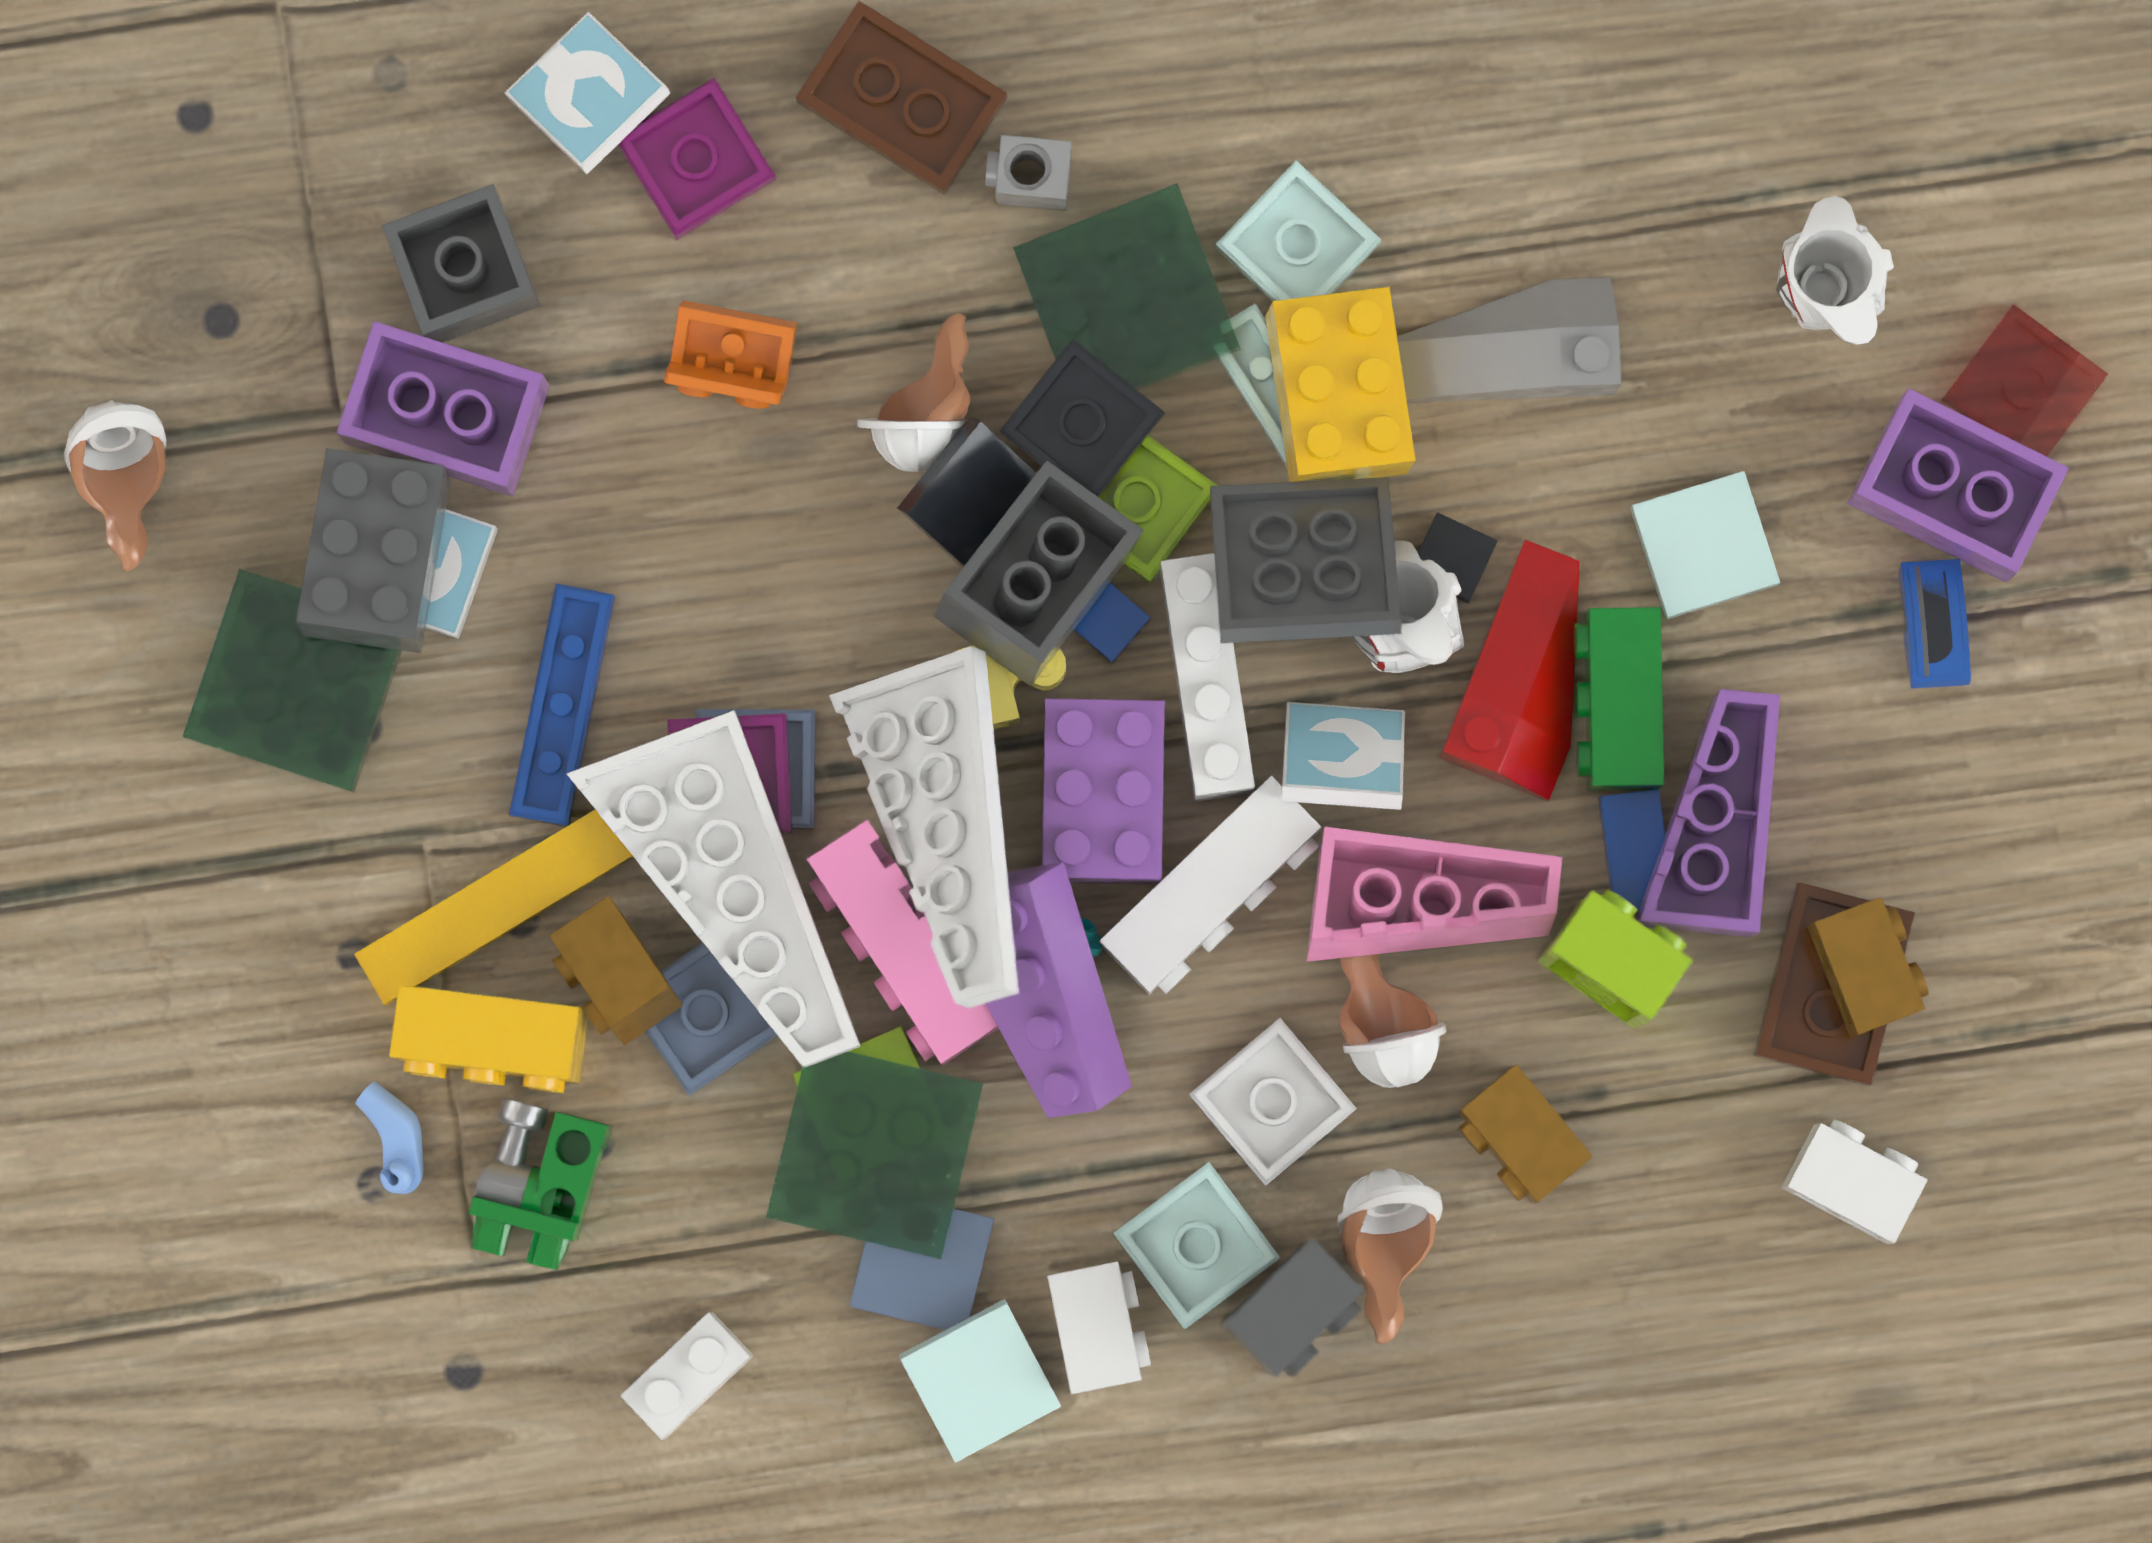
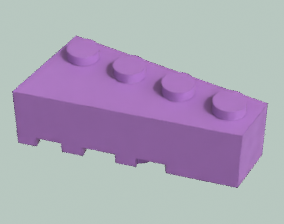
[1635,689,1780,937]
[985,862,1132,1118]

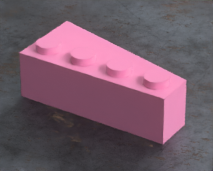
[807,820,999,1066]
[1306,827,1562,962]

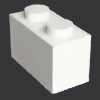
[1781,1119,1928,1244]
[1047,1262,1151,1394]
[621,1312,754,1440]

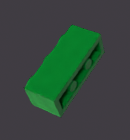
[1574,607,1664,791]

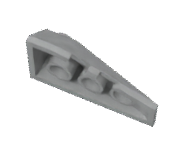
[1397,278,1621,402]

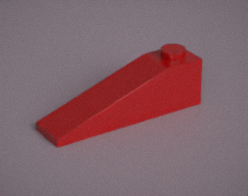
[1439,539,1580,802]

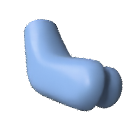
[355,1081,424,1194]

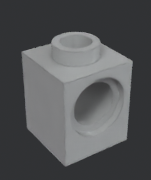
[985,135,1072,211]

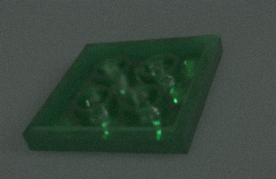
[1013,183,1241,390]
[182,569,402,793]
[766,1051,984,1260]

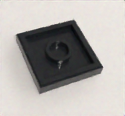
[999,339,1166,497]
[897,416,1036,568]

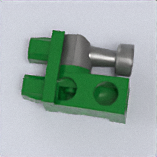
[468,1098,613,1270]

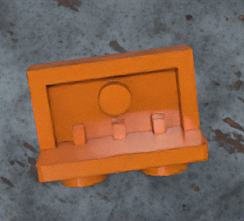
[664,300,798,409]

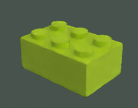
[1537,889,1693,1030]

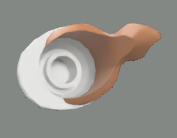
[857,313,971,472]
[64,400,166,572]
[1339,954,1447,1088]
[1337,1168,1443,1345]

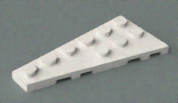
[829,646,1018,1008]
[567,710,861,1068]

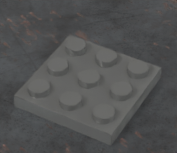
[1210,477,1402,643]

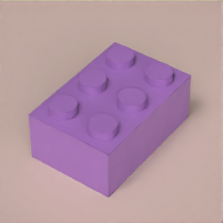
[337,321,550,497]
[1847,388,2069,583]
[1042,699,1165,885]

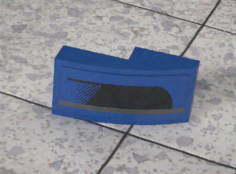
[1899,559,1971,689]

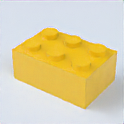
[1265,287,1416,482]
[389,985,589,1094]

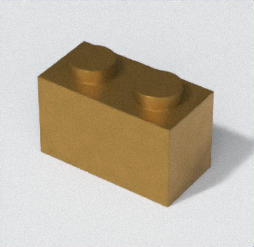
[549,895,684,1046]
[1807,897,1929,1038]
[1458,1064,1593,1204]

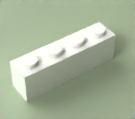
[1160,553,1255,802]
[1100,775,1321,995]

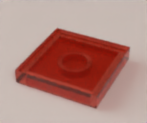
[1941,304,2108,457]

